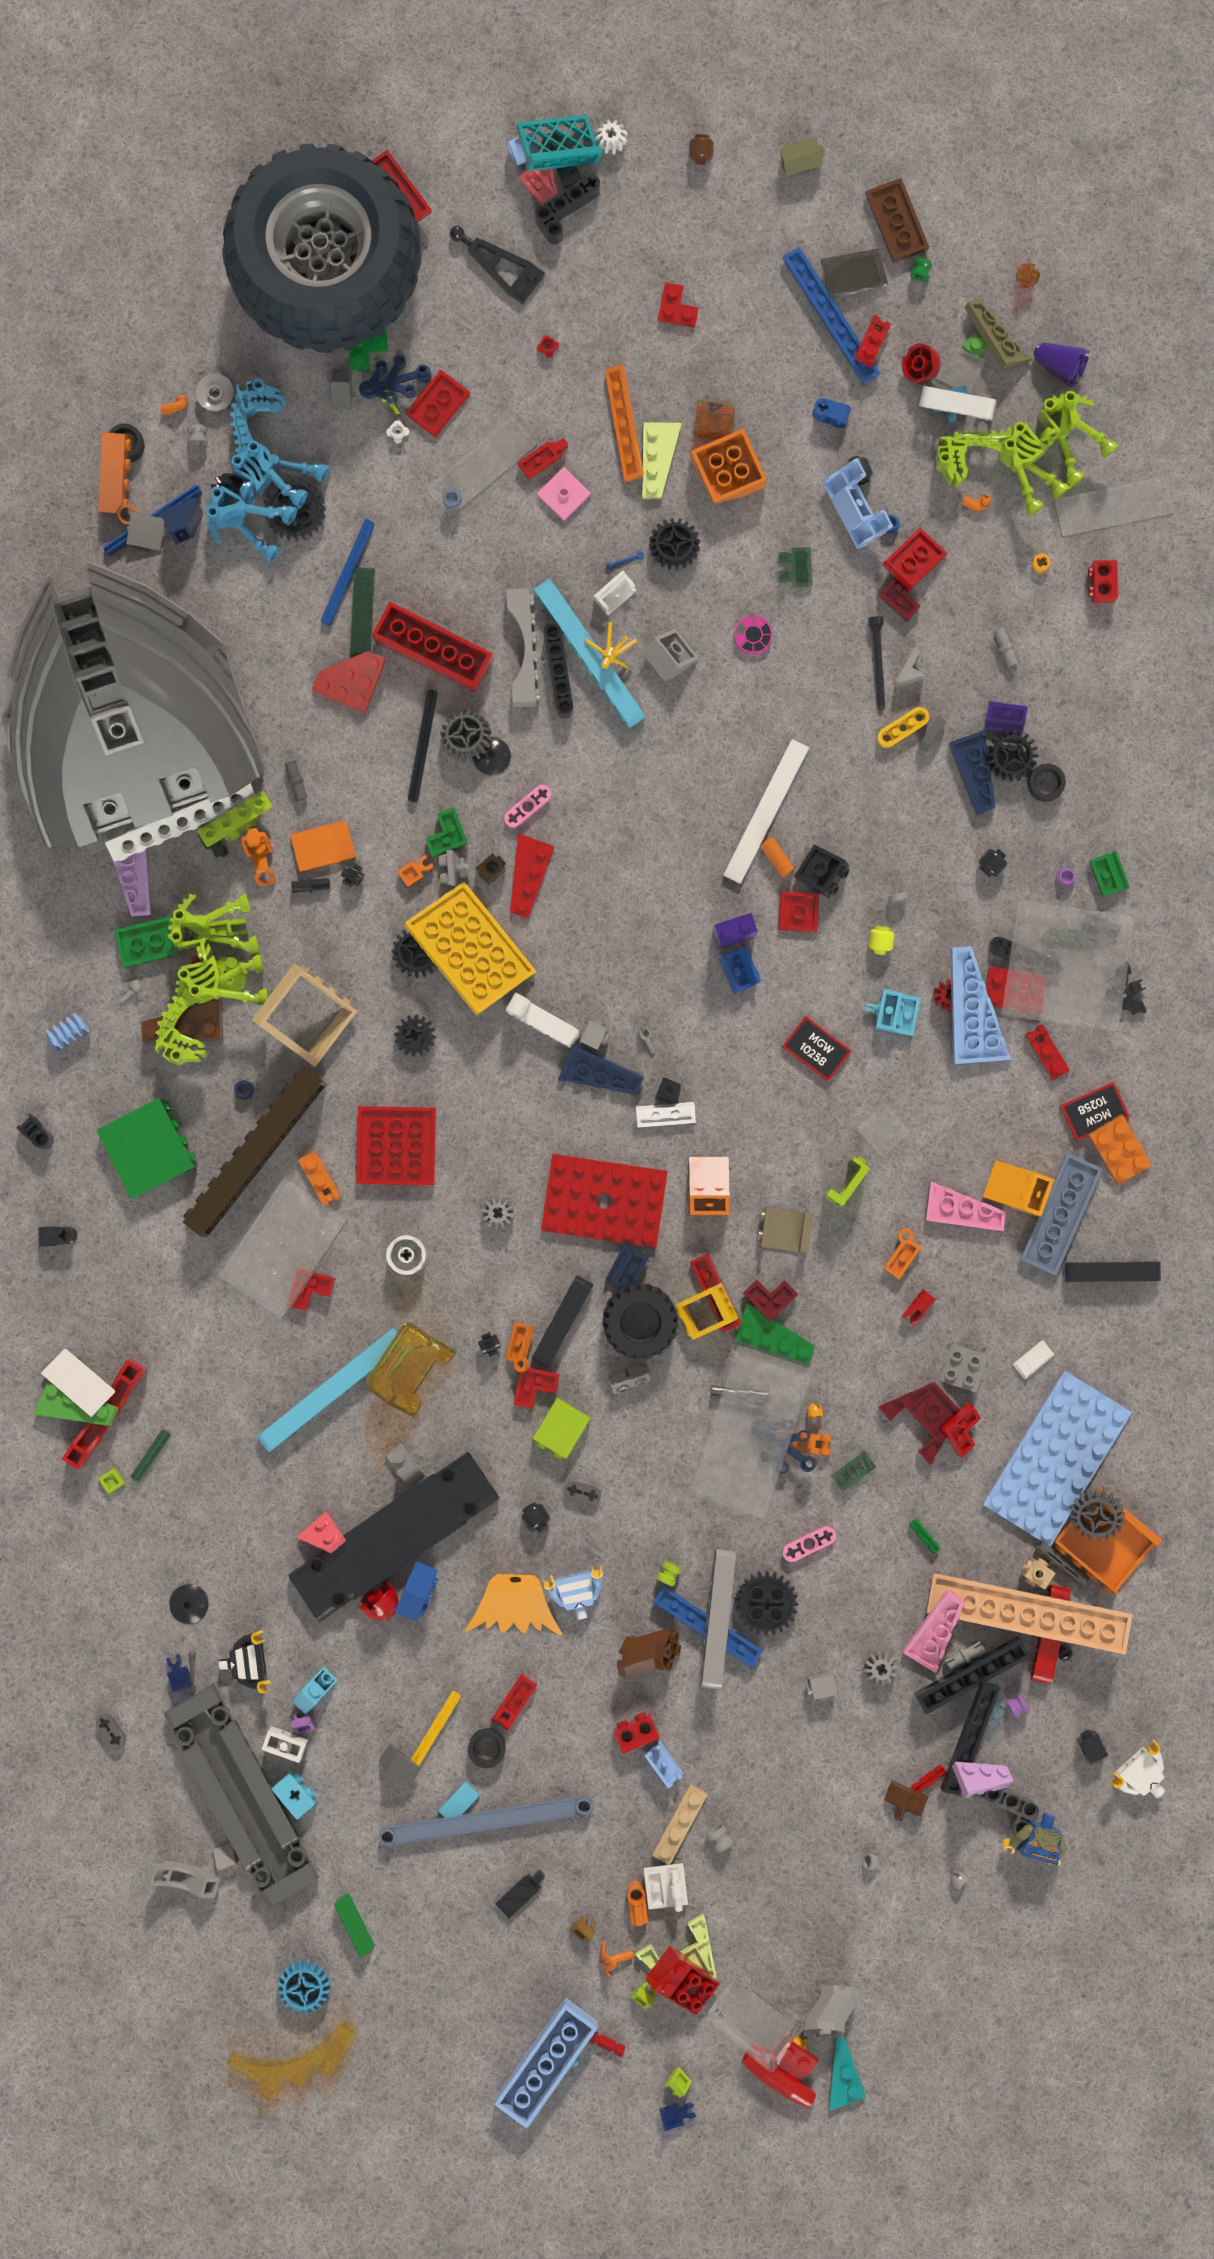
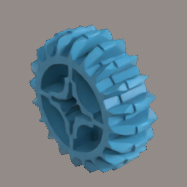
[277,1959,331,2015]

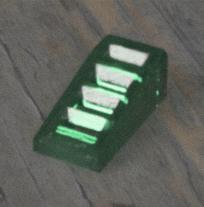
[831,1451,876,1491]

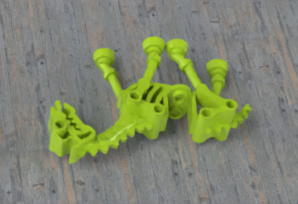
[935,391,1119,518]
[155,894,269,1065]

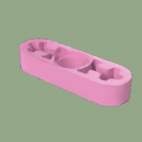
[504,785,551,828]
[782,1526,836,1562]

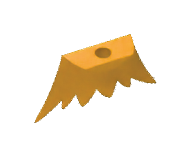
[464,1574,563,1635]

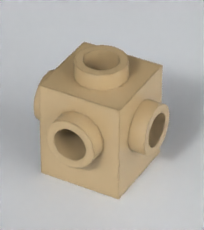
[1022,1558,1056,1590]

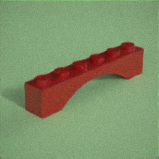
[61,1359,148,1470]

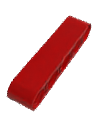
[1030,1585,1071,1684]

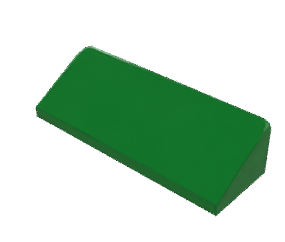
[334,1893,375,1958]

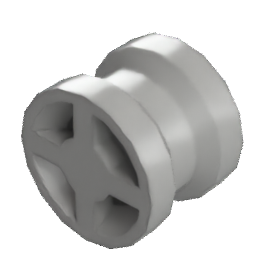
[188,425,208,446]

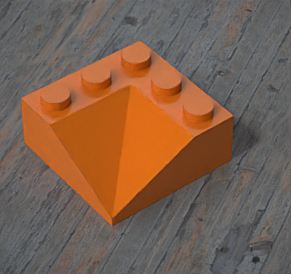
[690,428,767,504]

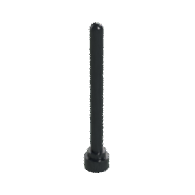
[868,616,885,710]

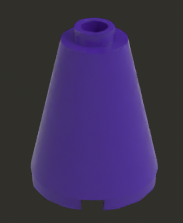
[1033,342,1090,387]

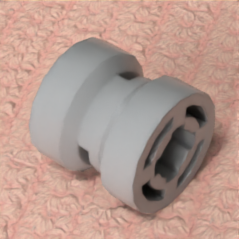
[707,1824,734,1853]

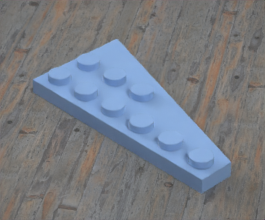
[950,946,1012,1064]

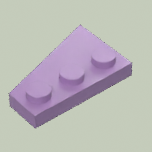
[952,1762,1014,1799]

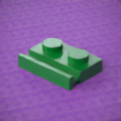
[1089,851,1130,897]

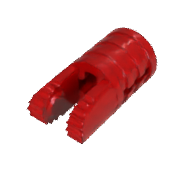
[902,1289,936,1327]

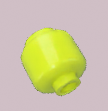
[868,926,895,955]

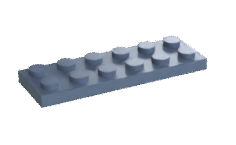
[1019,1153,1103,1276]

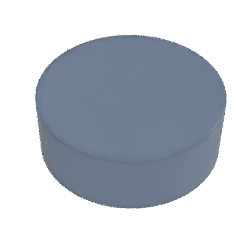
[442,488,462,509]

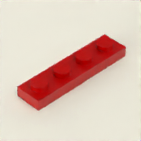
[690,1253,742,1333]

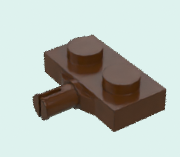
[884,1780,929,1821]

